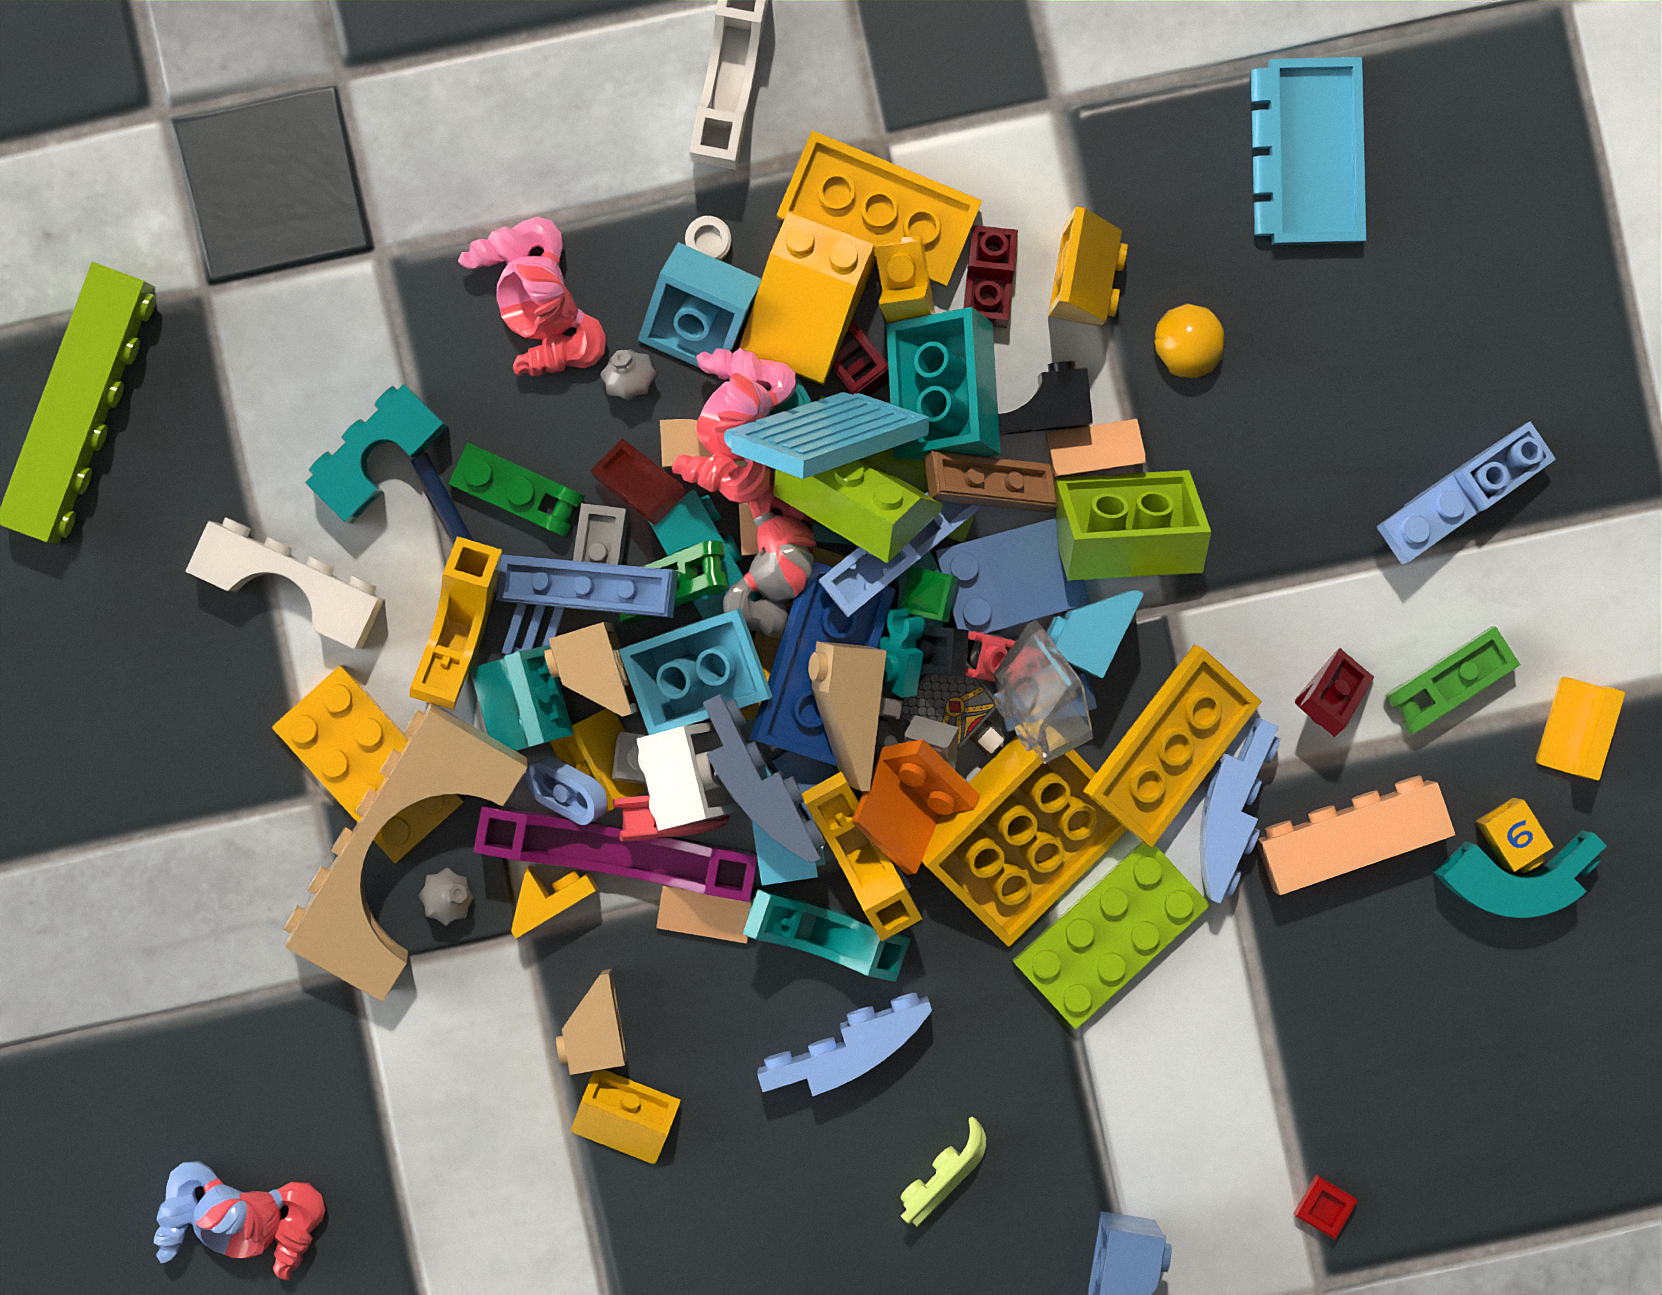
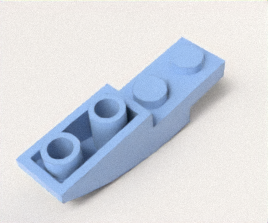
[1376,421,1556,565]
[1199,718,1280,904]
[757,993,932,1096]

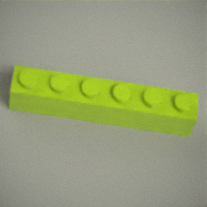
[0,261,156,544]

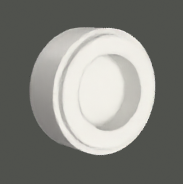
[685,216,732,261]

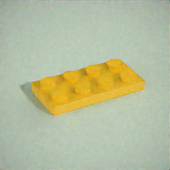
[776,130,982,288]
[1083,644,1262,847]
[272,665,465,864]

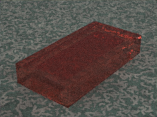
[590,438,687,525]

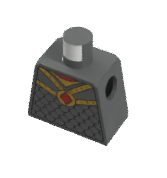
[900,661,1006,756]

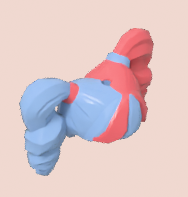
[153,1161,325,1280]

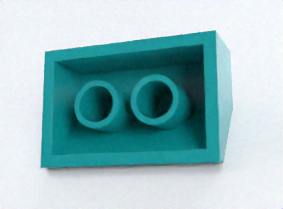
[886,307,1001,460]

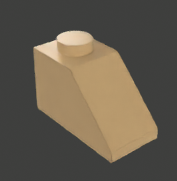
[556,969,628,1075]

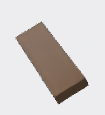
[924,450,1057,513]

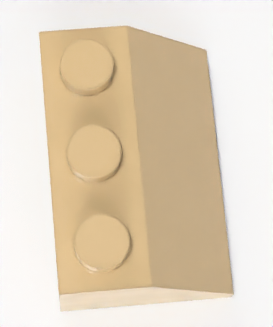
[544,622,640,717]

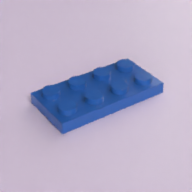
[750,561,896,766]

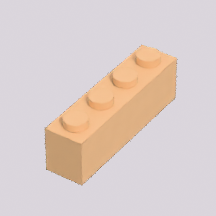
[1256,776,1456,895]

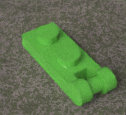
[1385,626,1521,735]

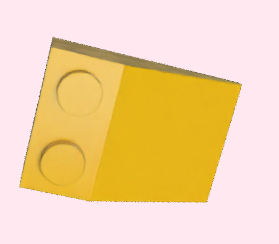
[1048,206,1128,327]
[739,212,876,386]

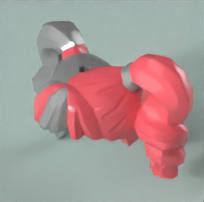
[723,471,819,640]

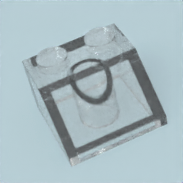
[992,620,1093,764]

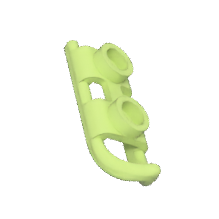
[900,1117,986,1227]

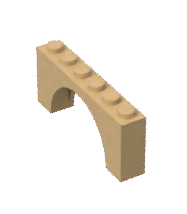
[283,703,527,1002]

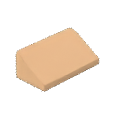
[1046,419,1147,478]
[656,884,754,944]

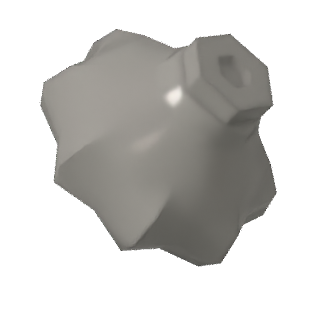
[600,349,658,401]
[418,868,474,926]

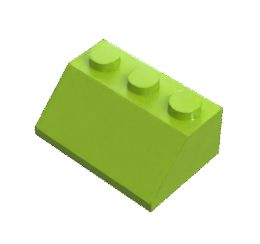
[773,458,943,563]
[1054,470,1211,581]

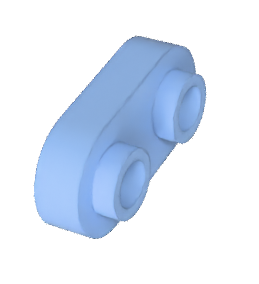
[526,756,607,825]

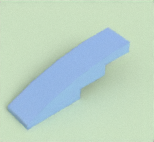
[818,491,983,617]

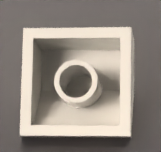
[636,722,744,831]

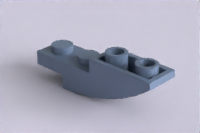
[703,693,825,863]

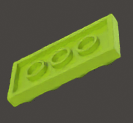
[1012,842,1211,1030]

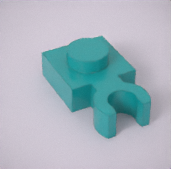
[879,608,924,698]

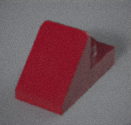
[1295,648,1374,737]

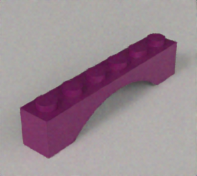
[473,804,758,902]

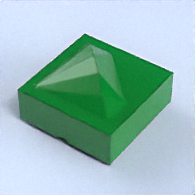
[901,566,959,623]

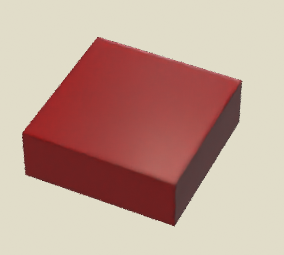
[1293,1174,1358,1239]

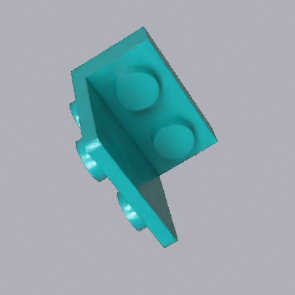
[471,645,574,751]

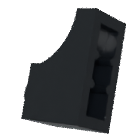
[998,361,1093,435]

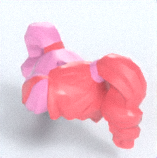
[458,217,607,376]
[672,348,796,504]

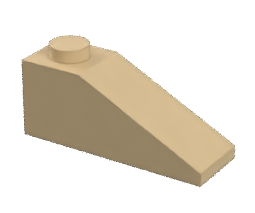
[808,641,887,792]

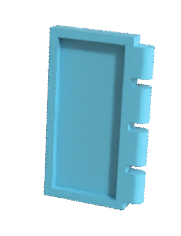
[1251,57,1366,245]
[724,392,930,479]

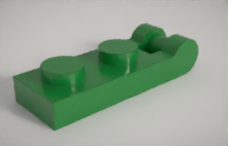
[448,442,585,537]
[619,540,729,624]

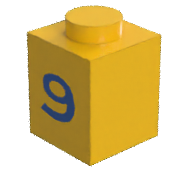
[1475,798,1554,873]

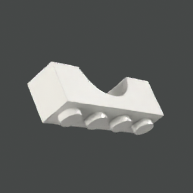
[689,0,769,170]
[185,517,385,649]

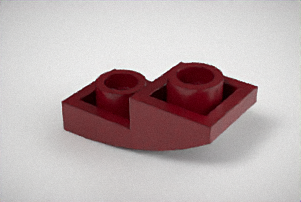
[963,225,1018,328]

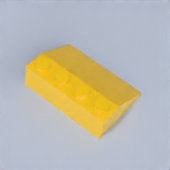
[922,722,1127,947]

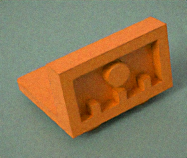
[852,739,980,875]

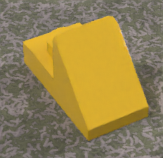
[875,235,935,323]
[511,864,599,938]

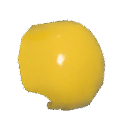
[1154,304,1225,379]

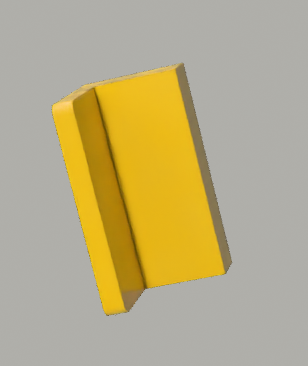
[1536,677,1626,781]
[550,708,647,813]
[571,1069,681,1164]

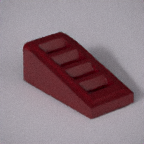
[832,319,889,397]

